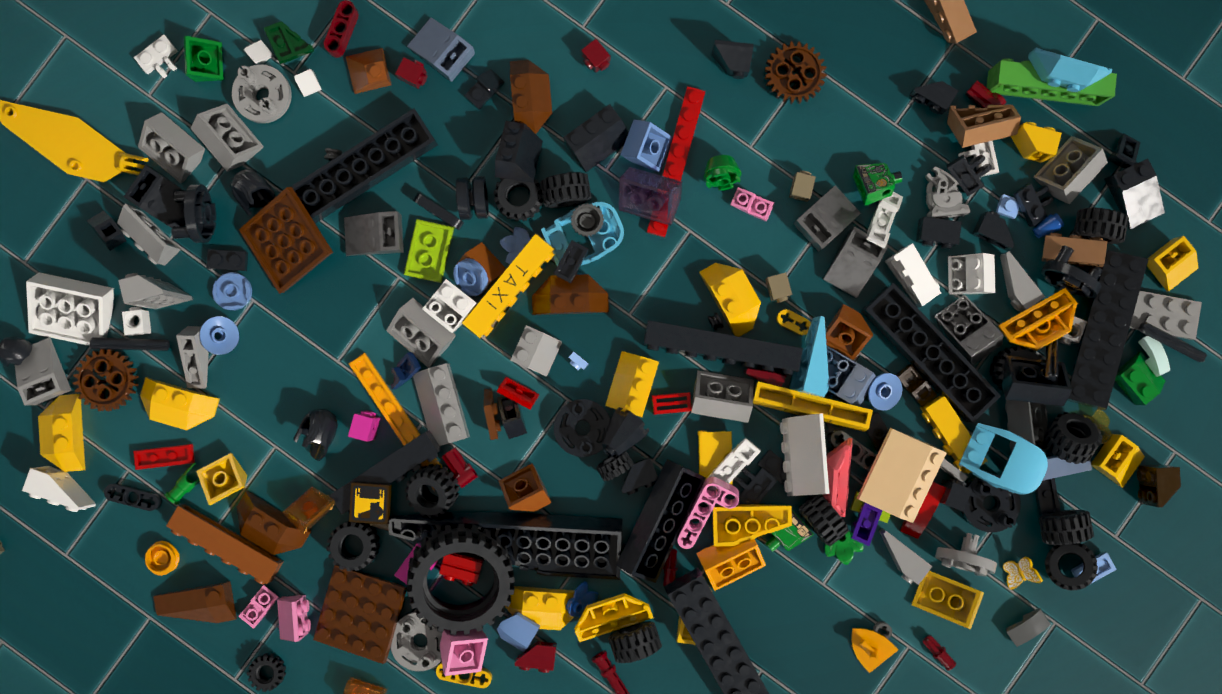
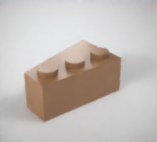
[924,0,977,43]
[947,105,1021,148]
[1042,233,1107,269]

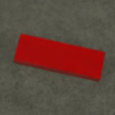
[133,444,195,470]

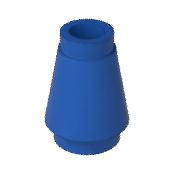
[1032,213,1064,239]

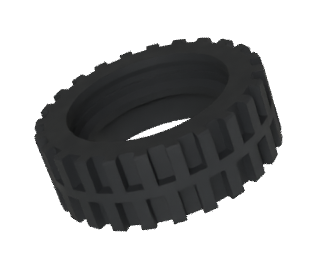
[407,523,515,635]

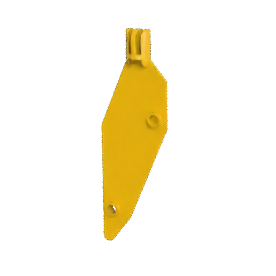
[0,100,149,182]

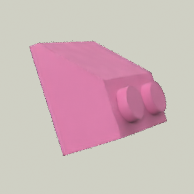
[440,628,488,676]

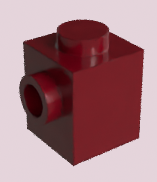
[581,39,611,73]
[395,57,427,89]

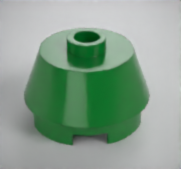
[703,155,742,191]

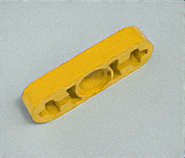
[436,662,492,688]

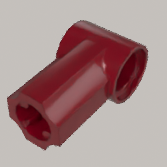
[965,80,1006,108]
[442,447,478,488]

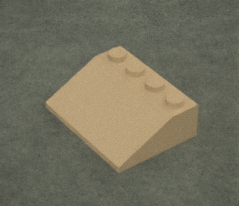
[857,428,947,523]

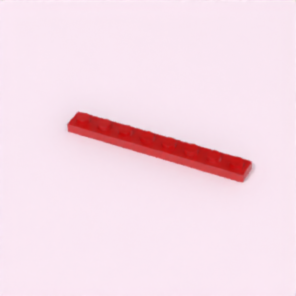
[647,86,706,238]

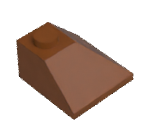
[346,48,392,94]
[825,304,873,360]
[499,463,552,512]

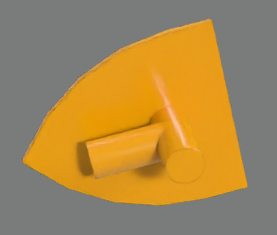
[851,628,898,673]

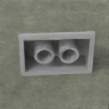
[191,104,264,172]
[138,112,205,183]
[1034,136,1108,204]
[117,204,181,266]
[386,298,456,368]
[691,370,754,423]

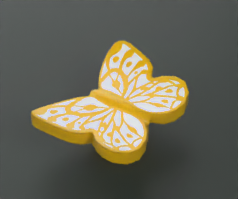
[1003,557,1043,590]

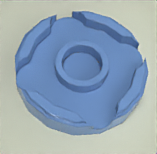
[453,258,488,296]
[212,272,252,311]

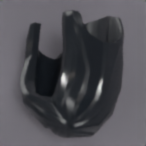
[229,169,276,215]
[293,409,338,461]

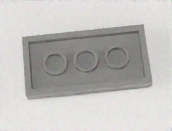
[1130,291,1202,340]

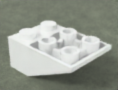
[22,466,96,512]

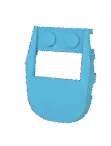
[541,202,624,266]
[958,423,1048,495]

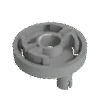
[232,65,292,123]
[935,533,997,576]
[390,611,442,671]

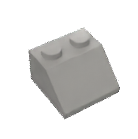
[510,325,562,377]

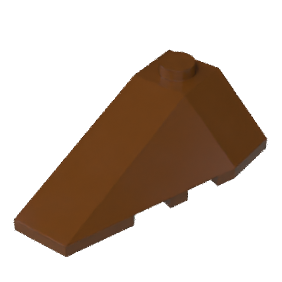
[153,581,237,623]

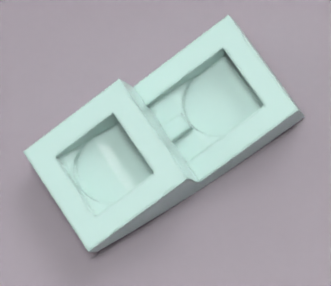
[1138,336,1170,377]

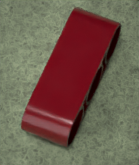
[324,0,359,58]

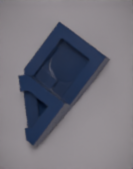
[391,352,422,390]

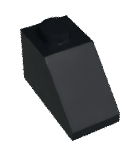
[972,211,1014,251]
[497,396,527,439]

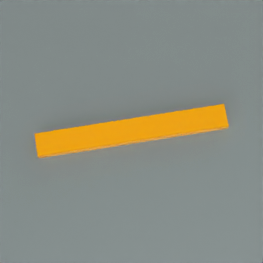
[349,353,443,490]

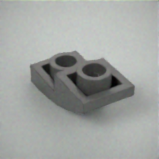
[1006,608,1051,647]

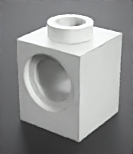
[122,307,151,336]

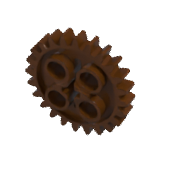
[764,41,827,104]
[73,349,139,411]

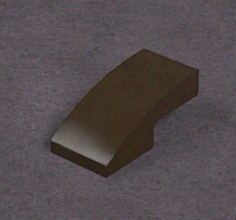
[896,364,937,407]

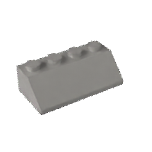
[118,273,193,309]
[413,363,470,446]

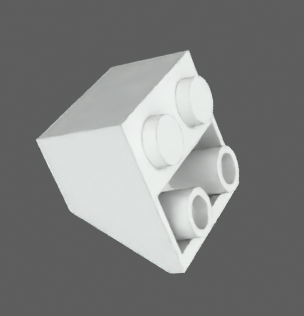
[948,253,995,295]
[422,279,477,333]

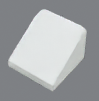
[244,40,273,65]
[294,69,322,97]

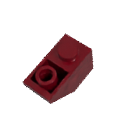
[515,641,557,673]

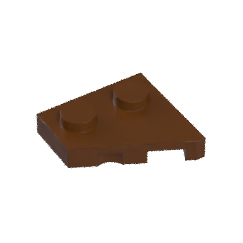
[483,388,501,440]

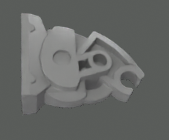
[925,167,970,219]

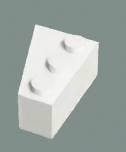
[885,243,941,308]

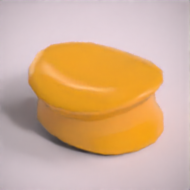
[145,541,179,576]

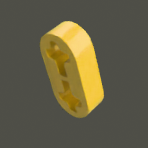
[776,309,811,336]

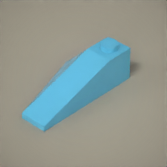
[789,316,829,397]

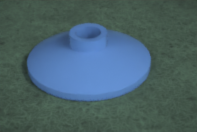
[200,316,239,355]
[868,373,902,410]

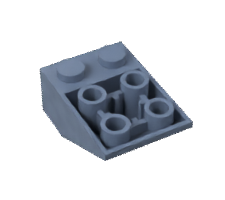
[407,18,475,82]
[826,345,876,406]

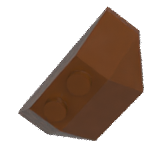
[510,60,552,134]
[532,274,609,315]
[237,490,311,555]

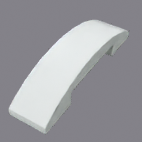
[866,192,903,248]
[701,438,761,506]

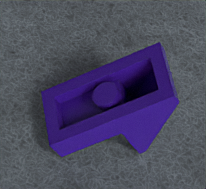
[851,502,883,546]

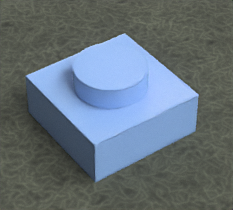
[996,194,1019,219]
[569,352,588,370]

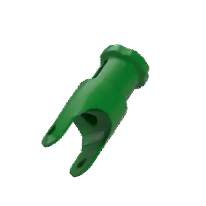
[164,462,200,505]

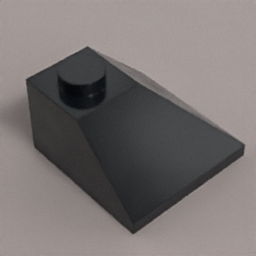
[711,40,754,79]

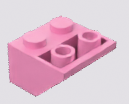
[277,595,311,642]

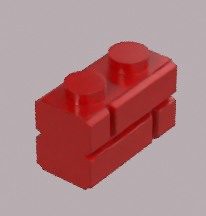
[439,552,484,586]

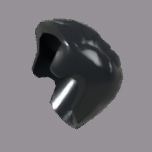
[0,337,32,367]

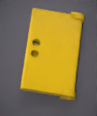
[697,430,733,485]

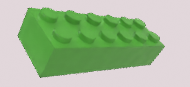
[987,59,1117,106]

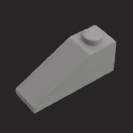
[1000,251,1045,312]
[176,326,209,389]
[879,528,932,585]

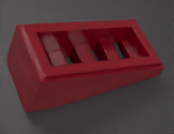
[743,368,787,387]

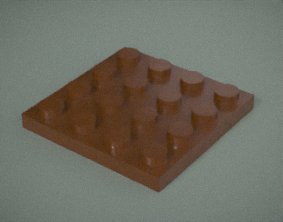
[239,187,333,294]
[313,564,407,664]

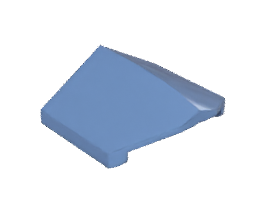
[497,612,540,652]

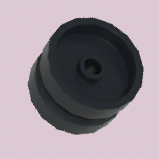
[456,176,489,221]

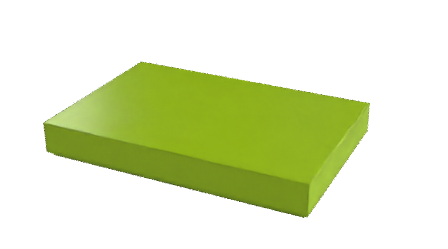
[404,219,454,283]

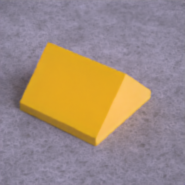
[196,453,247,505]

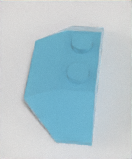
[1028,48,1112,92]

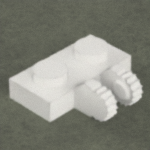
[134,35,178,78]
[958,141,999,177]

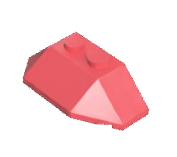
[823,438,853,517]

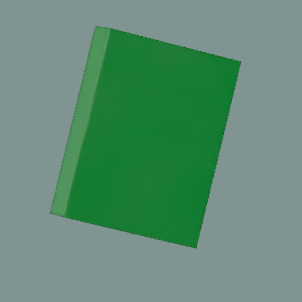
[184,36,223,82]

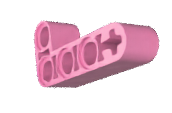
[678,477,739,549]

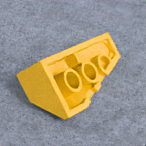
[712,504,792,546]

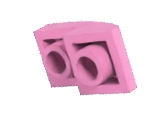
[730,187,774,222]
[238,585,279,629]

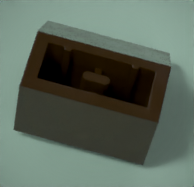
[1137,465,1181,508]

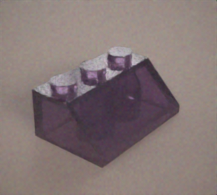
[619,167,682,226]

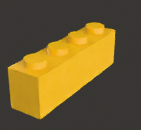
[920,396,987,474]

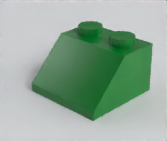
[1115,351,1165,405]

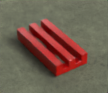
[497,377,539,410]
[652,392,692,415]

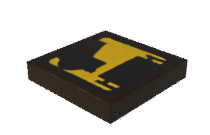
[349,482,391,525]

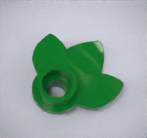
[825,532,863,565]

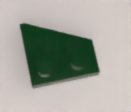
[264,21,314,64]

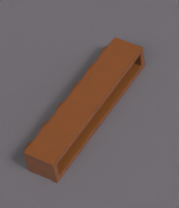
[166,504,284,584]

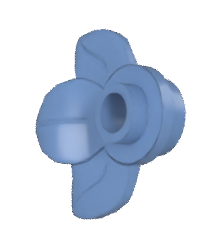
[500,227,531,264]

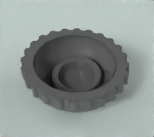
[571,203,604,237]

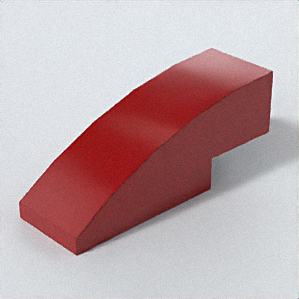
[900,482,946,539]

